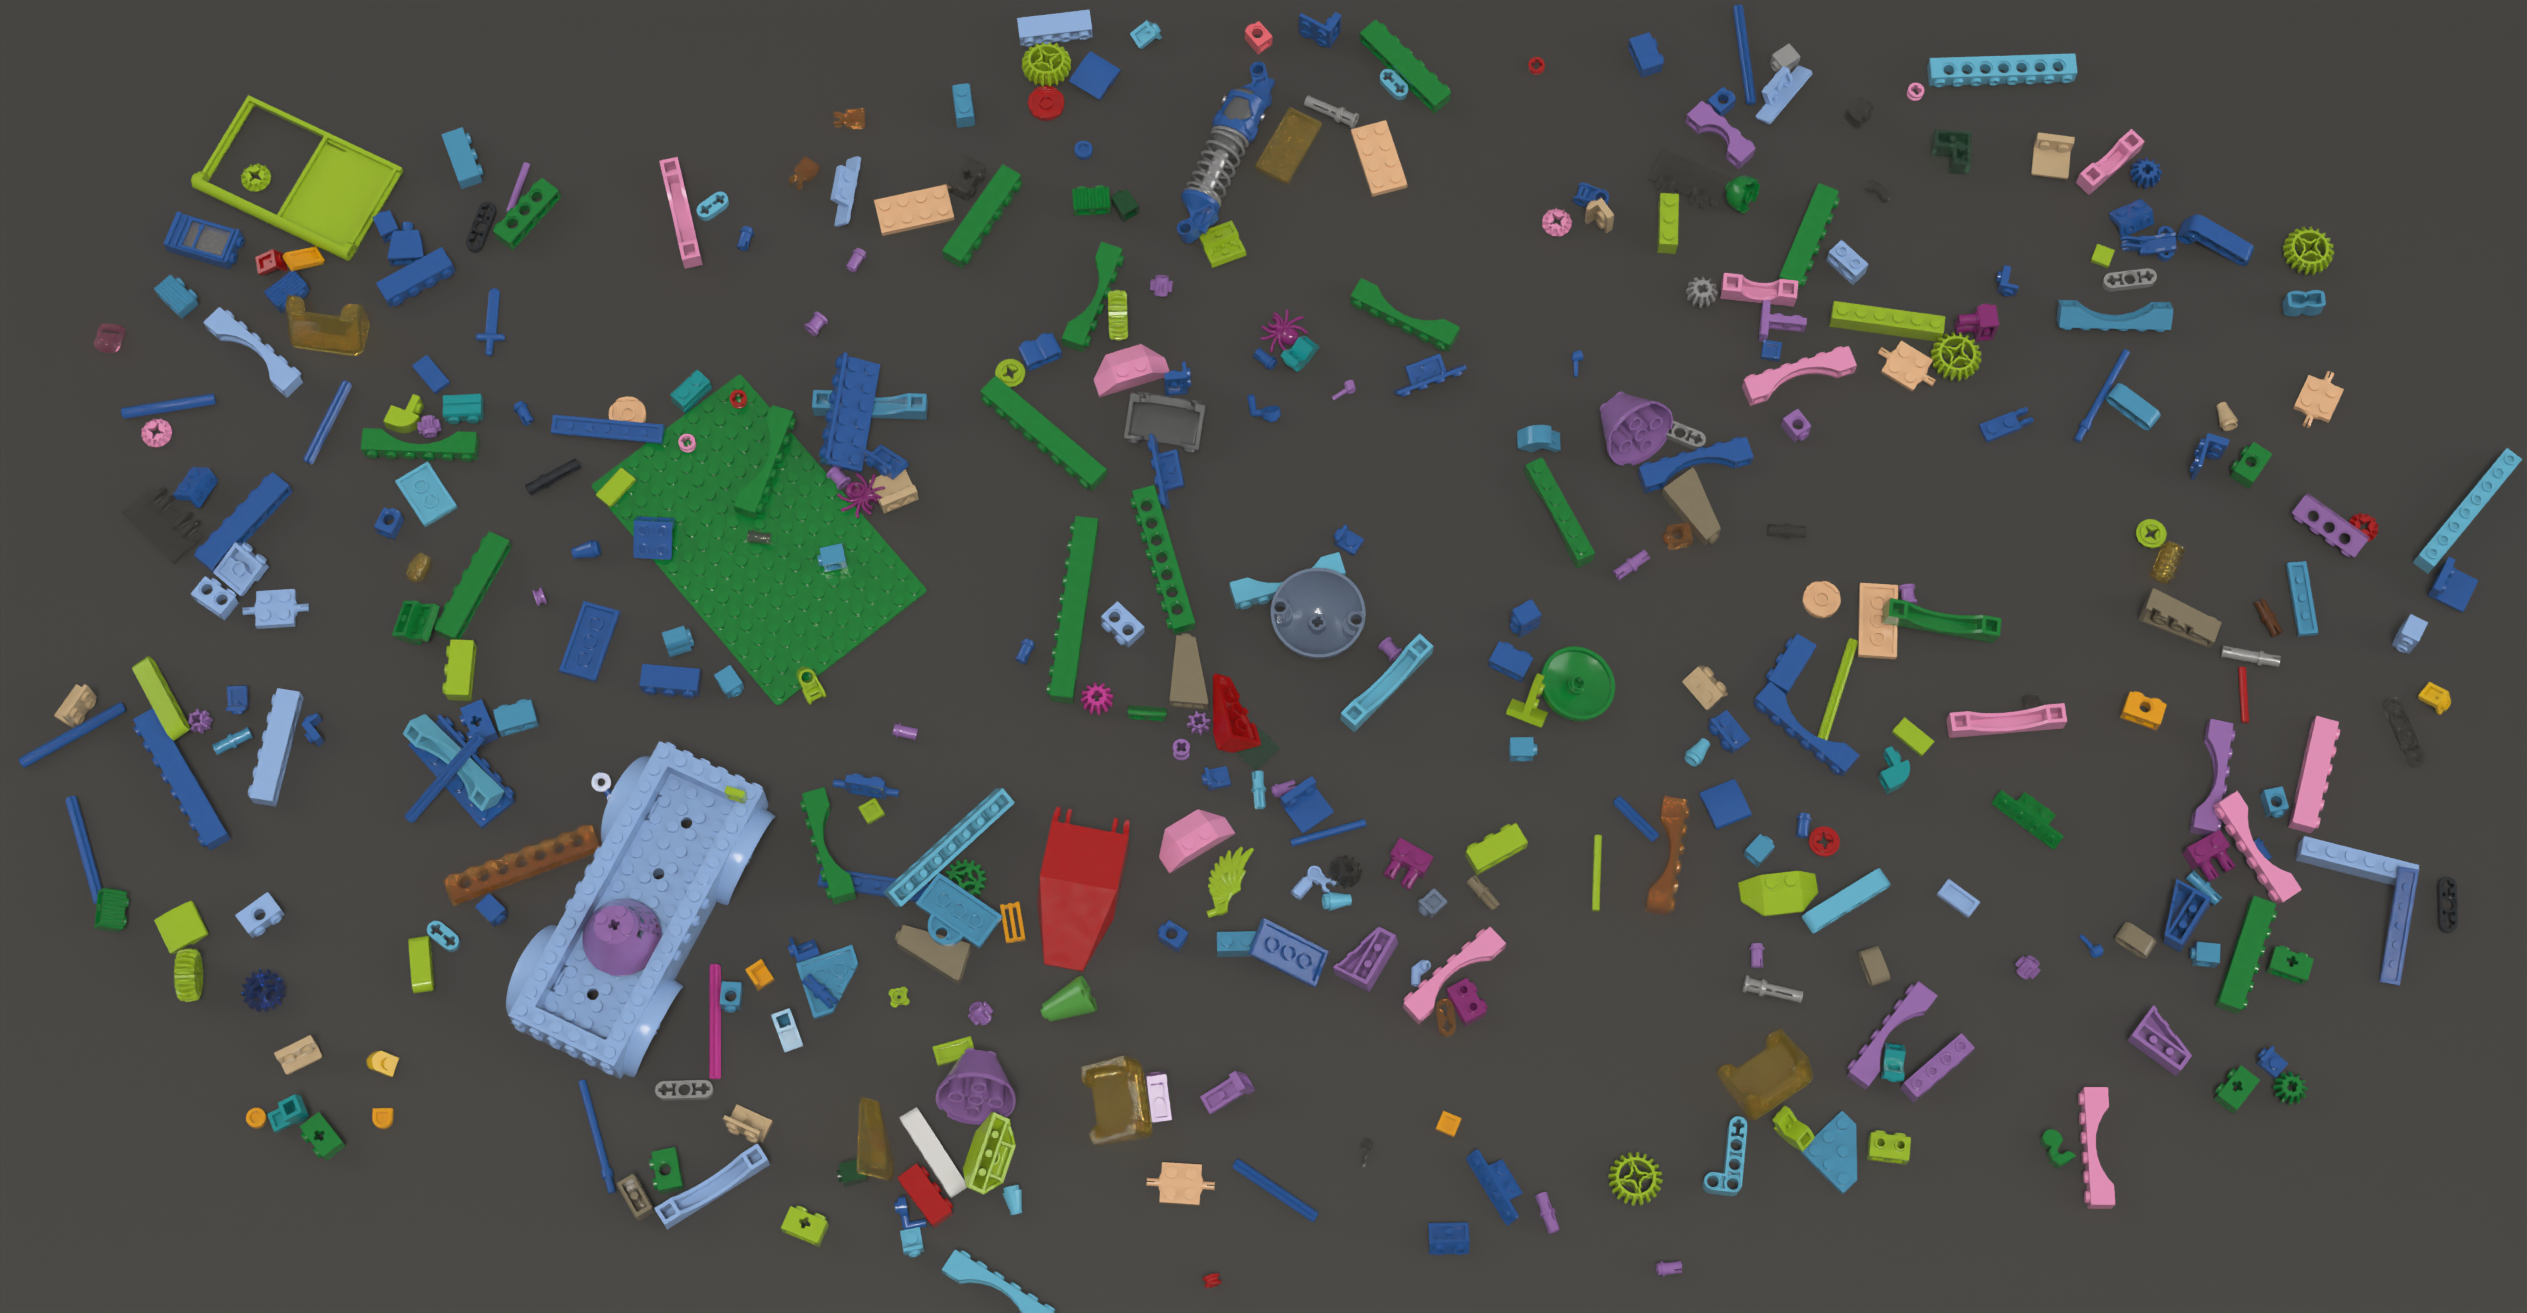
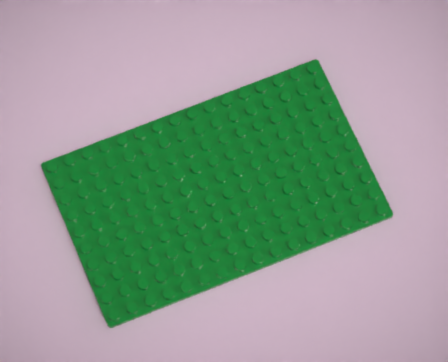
[592,375,926,706]

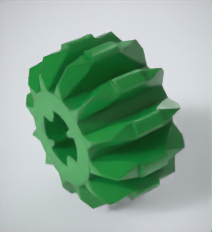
[2273,1071,2308,1106]

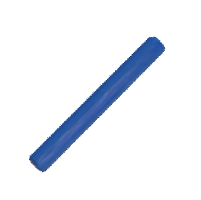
[303,380,352,465]
[121,394,216,419]
[1232,1159,1318,1222]

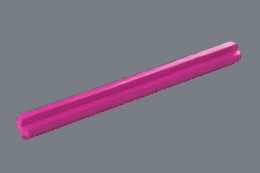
[709,964,721,1080]

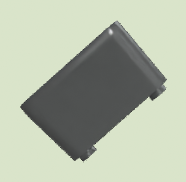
[1124,391,1207,453]

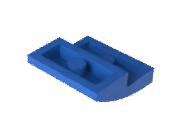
[1069,51,1121,100]
[1699,779,1752,830]

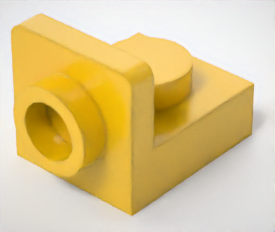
[2418,682,2451,715]

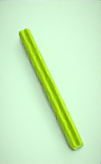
[1817,638,1858,740]

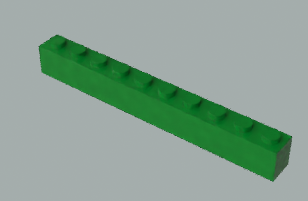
[1047,516,1099,704]

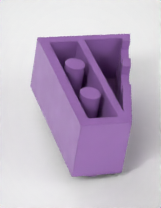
[1333,927,1398,992]
[2127,1005,2192,1076]

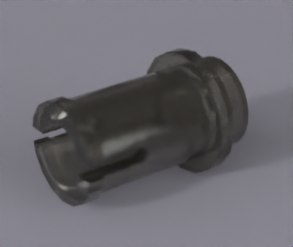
[747,529,772,545]

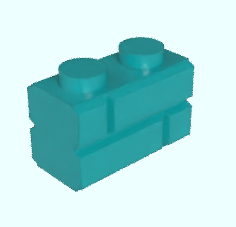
[670,370,712,414]
[443,394,484,424]

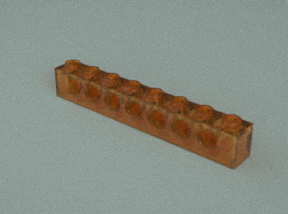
[443,825,600,906]

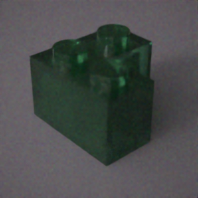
[1931,129,1972,174]

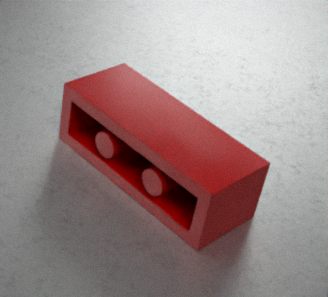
[897,1163,953,1229]

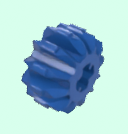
[2130,157,2162,189]

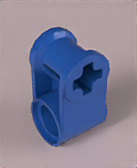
[1572,182,1609,207]

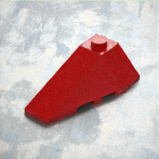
[1213,673,1261,753]

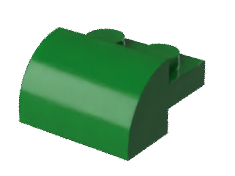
[392,601,440,645]

